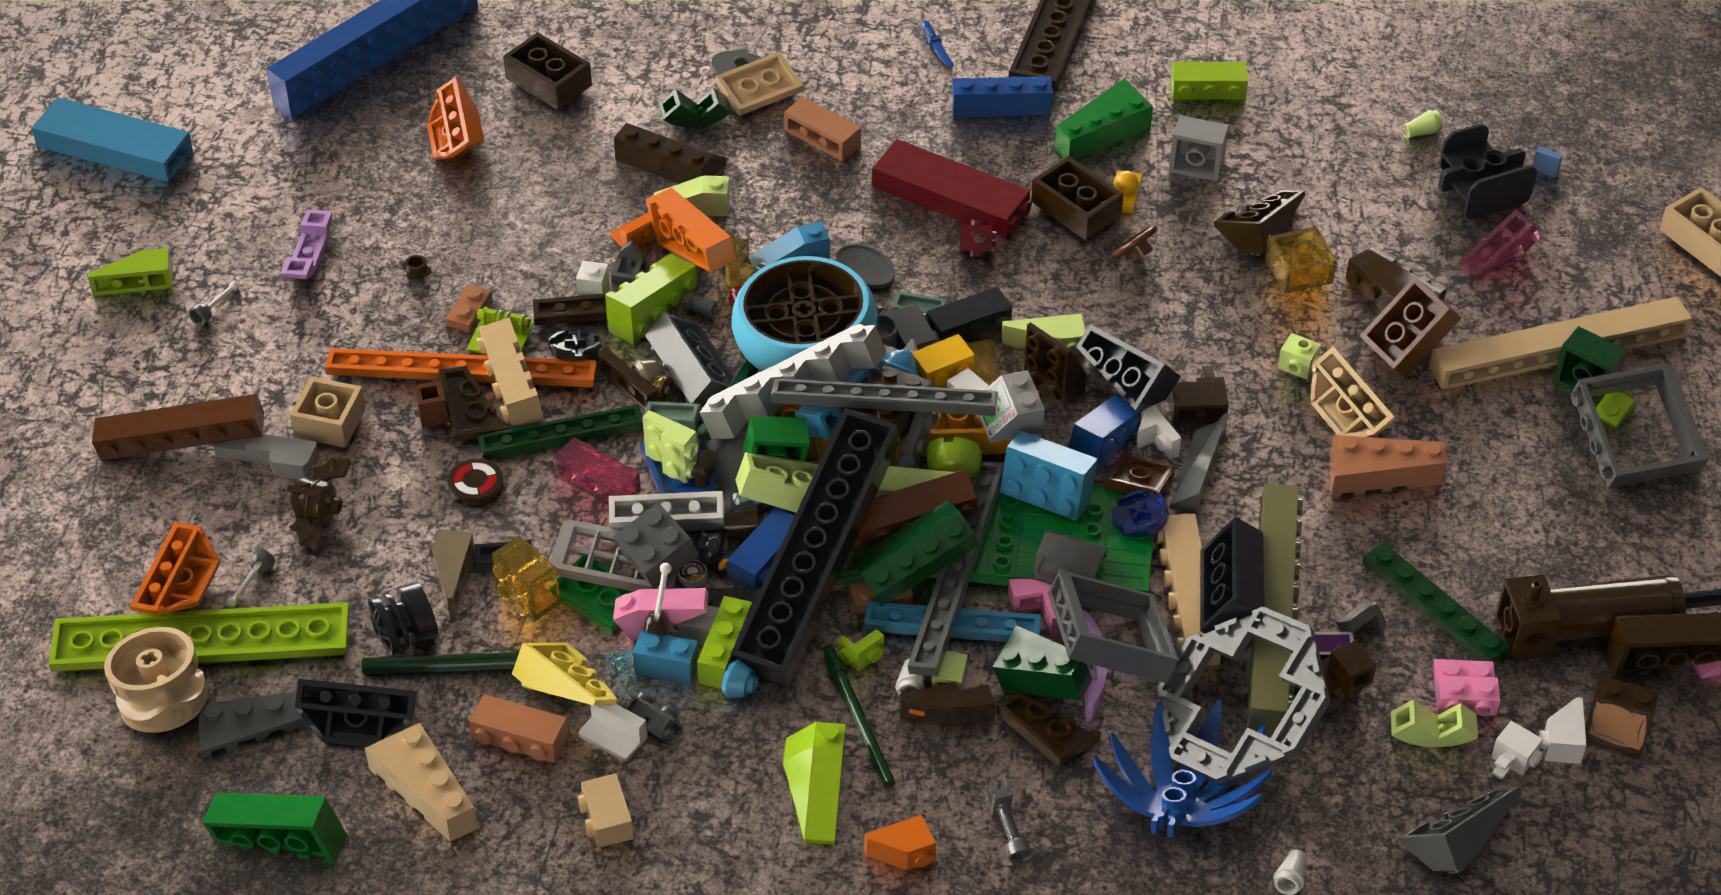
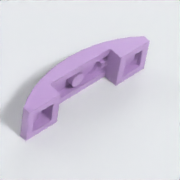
[281,209,333,279]
[1083,611,1107,722]

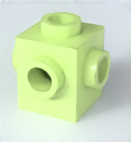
[1278,333,1321,379]

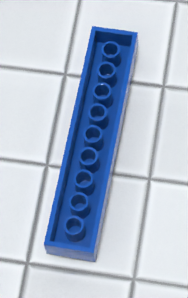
[266,0,478,119]

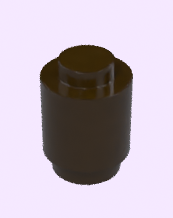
[724,509,764,539]

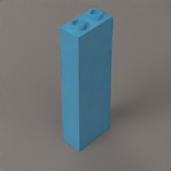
[32,97,193,182]

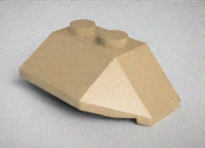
[1311,346,1396,437]

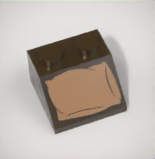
[1585,675,1660,759]

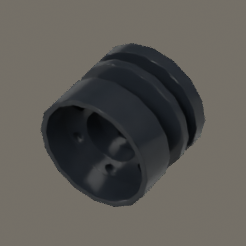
[368,580,439,655]

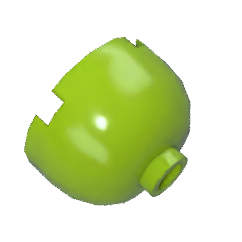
[926,437,982,481]

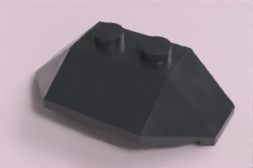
[294,678,417,747]

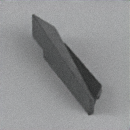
[1169,413,1228,515]

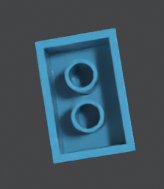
[1000,431,1098,521]

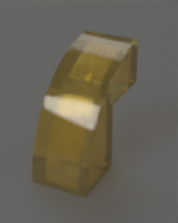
[721,234,757,289]
[965,340,1001,386]

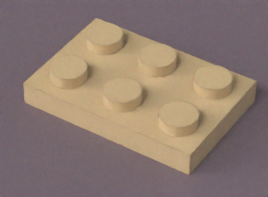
[715,52,804,116]

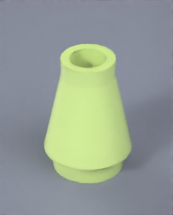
[1404,110,1443,138]

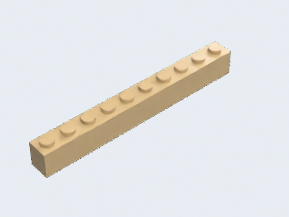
[1429,296,1692,390]

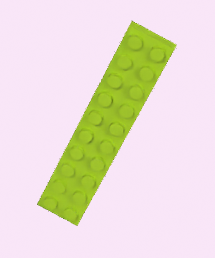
[49,602,350,672]

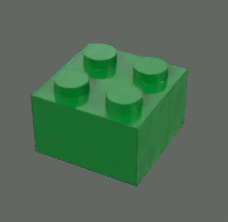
[742,416,810,462]

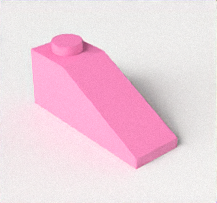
[613,588,708,641]

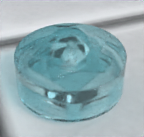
[605,647,634,673]

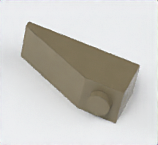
[429,529,475,617]

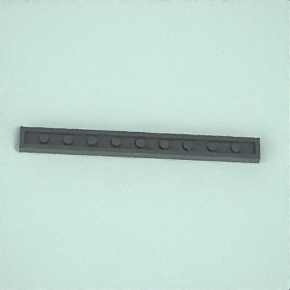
[907,462,1004,676]

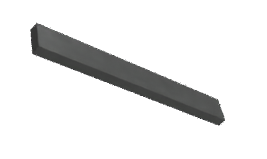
[771,378,998,416]

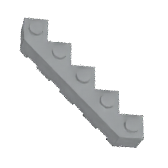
[699,324,887,439]

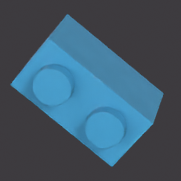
[633,630,699,685]

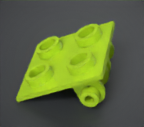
[466,307,534,355]

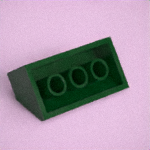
[850,500,979,607]

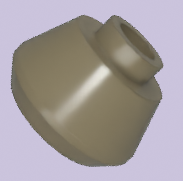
[632,359,665,389]

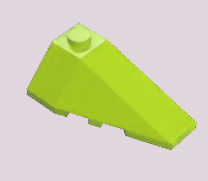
[783,722,846,845]

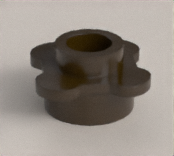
[402,255,432,280]

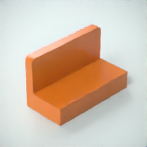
[611,212,656,247]

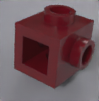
[960,220,997,257]

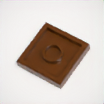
[1104,454,1175,501]

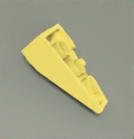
[512,642,617,705]

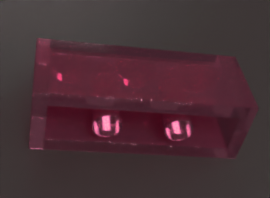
[553,437,641,505]

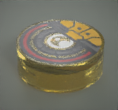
[652,374,674,402]

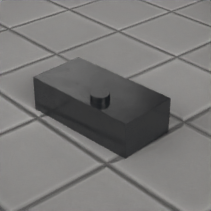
[1200,517,1265,634]

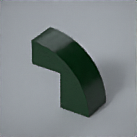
[658,87,732,128]

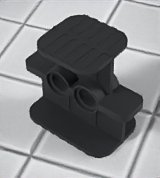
[1438,124,1537,219]

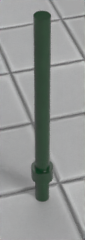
[822,644,896,788]

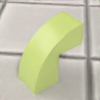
[1391,699,1478,747]

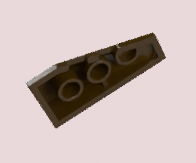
[1214,190,1305,256]

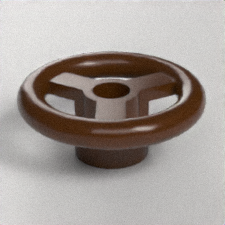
[1113,225,1157,261]

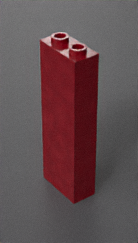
[872,139,1032,239]

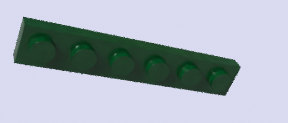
[1362,542,1510,663]

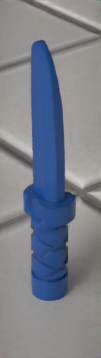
[921,21,954,67]

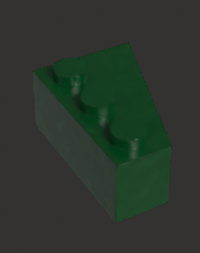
[993,625,1092,700]

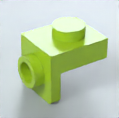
[1596,391,1637,430]
[838,629,884,672]

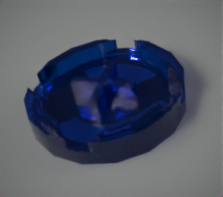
[1111,490,1169,538]

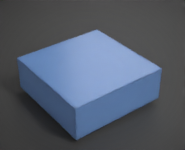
[1533,146,1563,178]

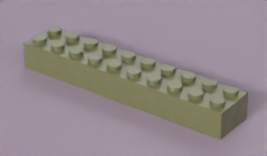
[1246,483,1303,738]

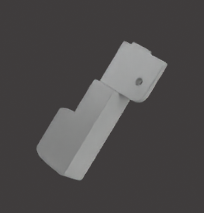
[213,434,319,480]

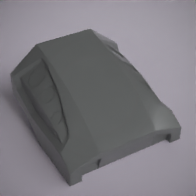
[1034,530,1108,585]

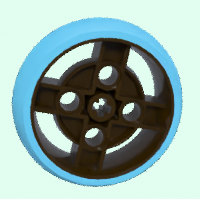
[732,256,878,371]

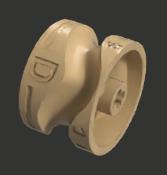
[104,627,209,733]

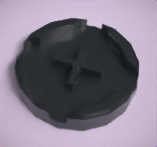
[549,329,602,361]

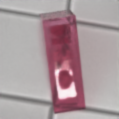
[1459,209,1540,279]

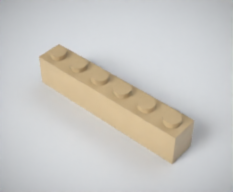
[1155,513,1221,665]

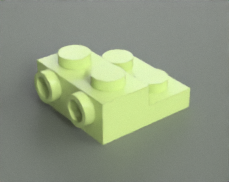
[643,410,698,483]

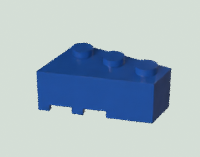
[1068,395,1142,478]

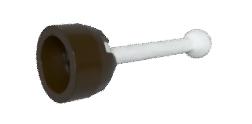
[643,563,672,635]

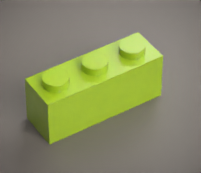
[1170,62,1248,100]
[697,596,752,689]

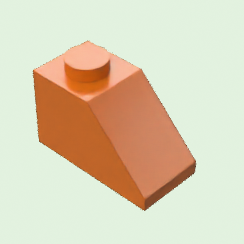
[864,814,936,870]

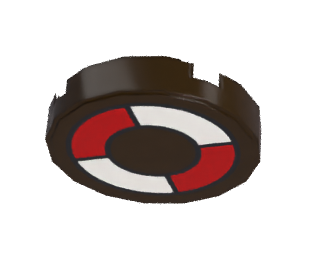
[448,458,503,506]

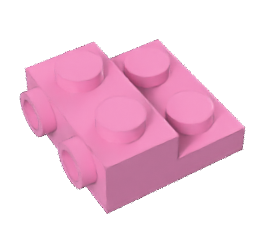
[1432,659,1501,716]

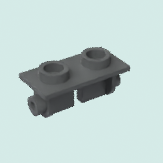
[621,690,683,740]

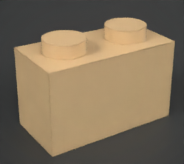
[577,773,634,848]

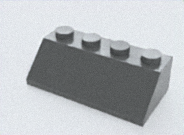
[645,312,735,408]

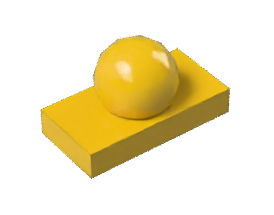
[1113,170,1142,214]

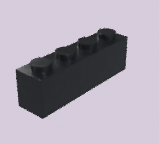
[1076,324,1181,412]

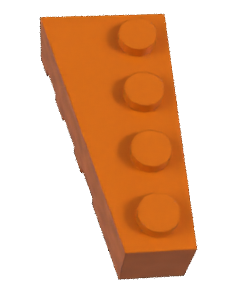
[646,187,737,272]

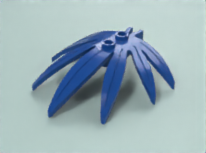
[1094,700,1272,838]

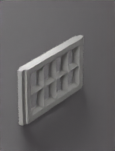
[547,520,678,591]

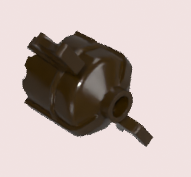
[286,457,351,553]

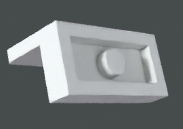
[579,704,647,762]

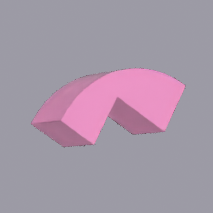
[1008,579,1061,637]

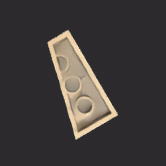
[476,318,544,428]
[365,723,478,842]

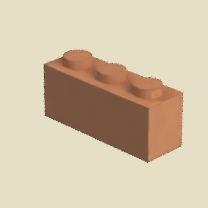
[784,97,861,162]
[469,694,569,763]

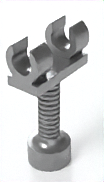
[986,775,1032,862]

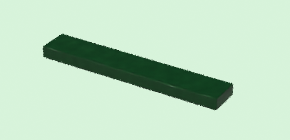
[477,404,644,460]

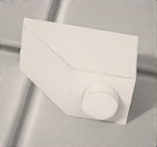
[1539,697,1586,764]

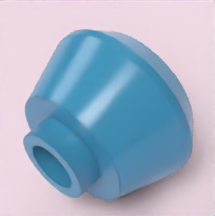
[722,659,758,698]

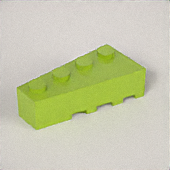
[605,253,698,345]

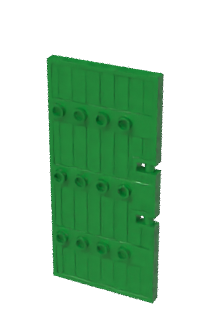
[854,463,1157,593]

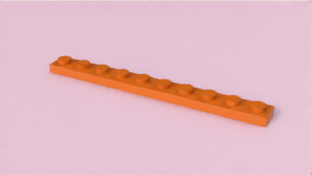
[325,348,597,387]

